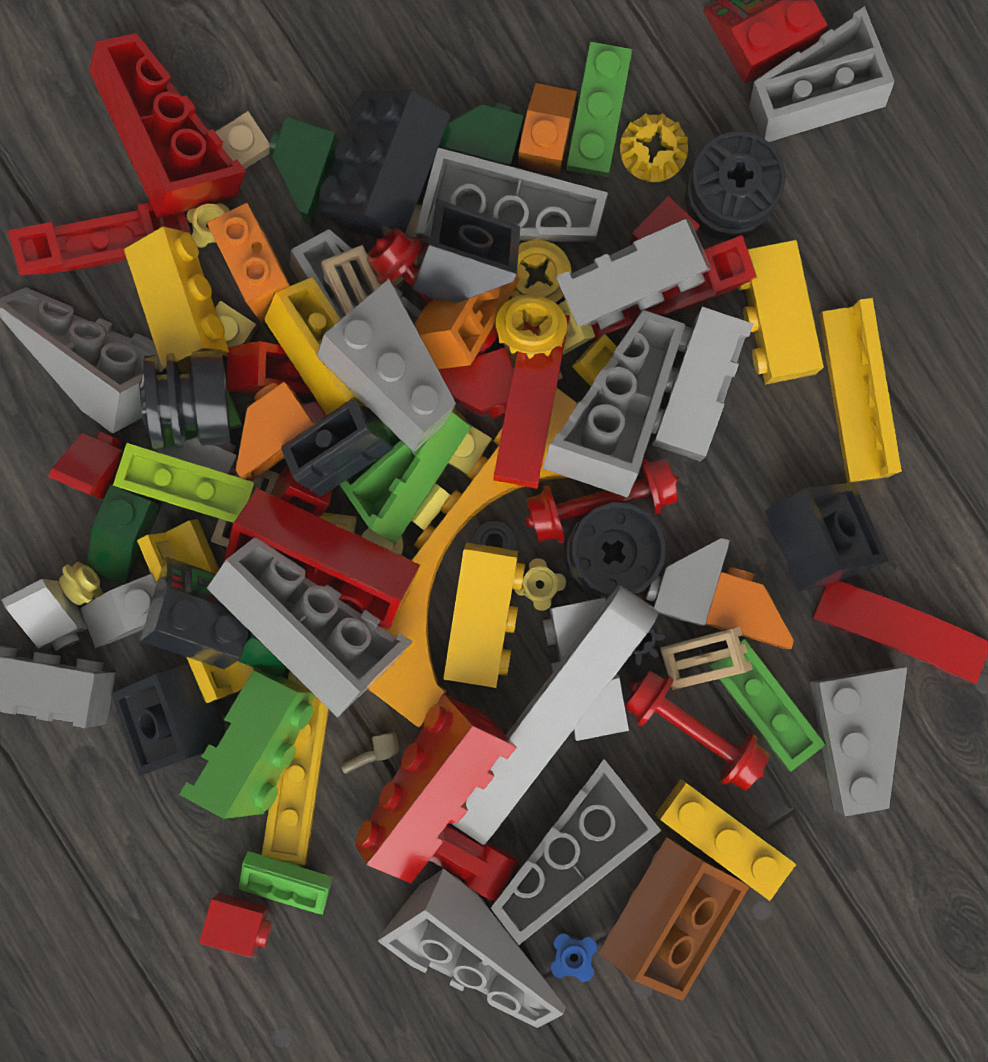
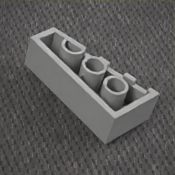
[415,148,608,242]
[207,537,413,718]
[491,759,661,945]

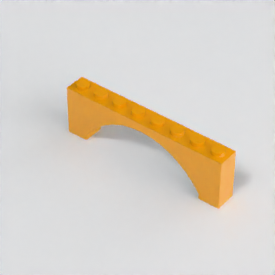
[368,388,578,728]

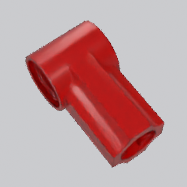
[430,825,519,902]

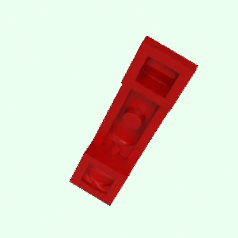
[7,202,191,275]
[591,235,758,340]
[812,581,988,684]

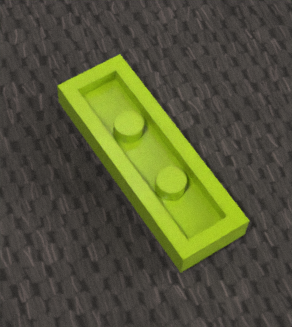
[113,443,257,523]

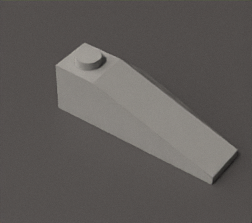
[0,287,167,433]
[378,869,566,1028]

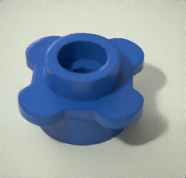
[550,933,597,982]

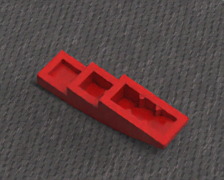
[493,315,570,489]

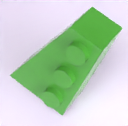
[339,406,471,544]
[179,670,315,819]

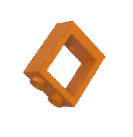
[207,203,291,324]

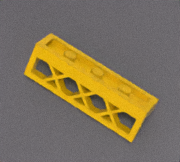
[819,298,902,483]
[137,519,261,703]

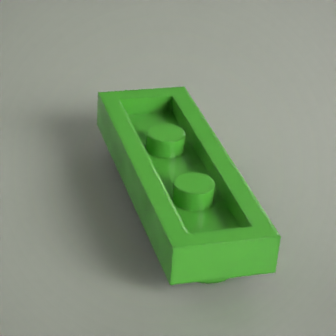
[566,42,632,178]
[708,639,825,772]

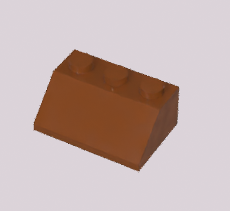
[598,838,750,1001]

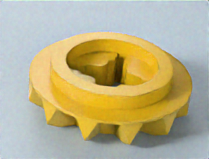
[620,113,688,182]
[511,240,572,303]
[495,295,567,359]

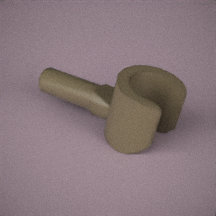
[341,732,399,774]

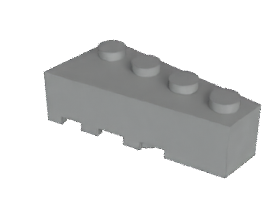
[542,310,685,497]

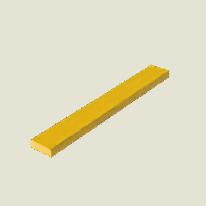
[262,512,358,865]

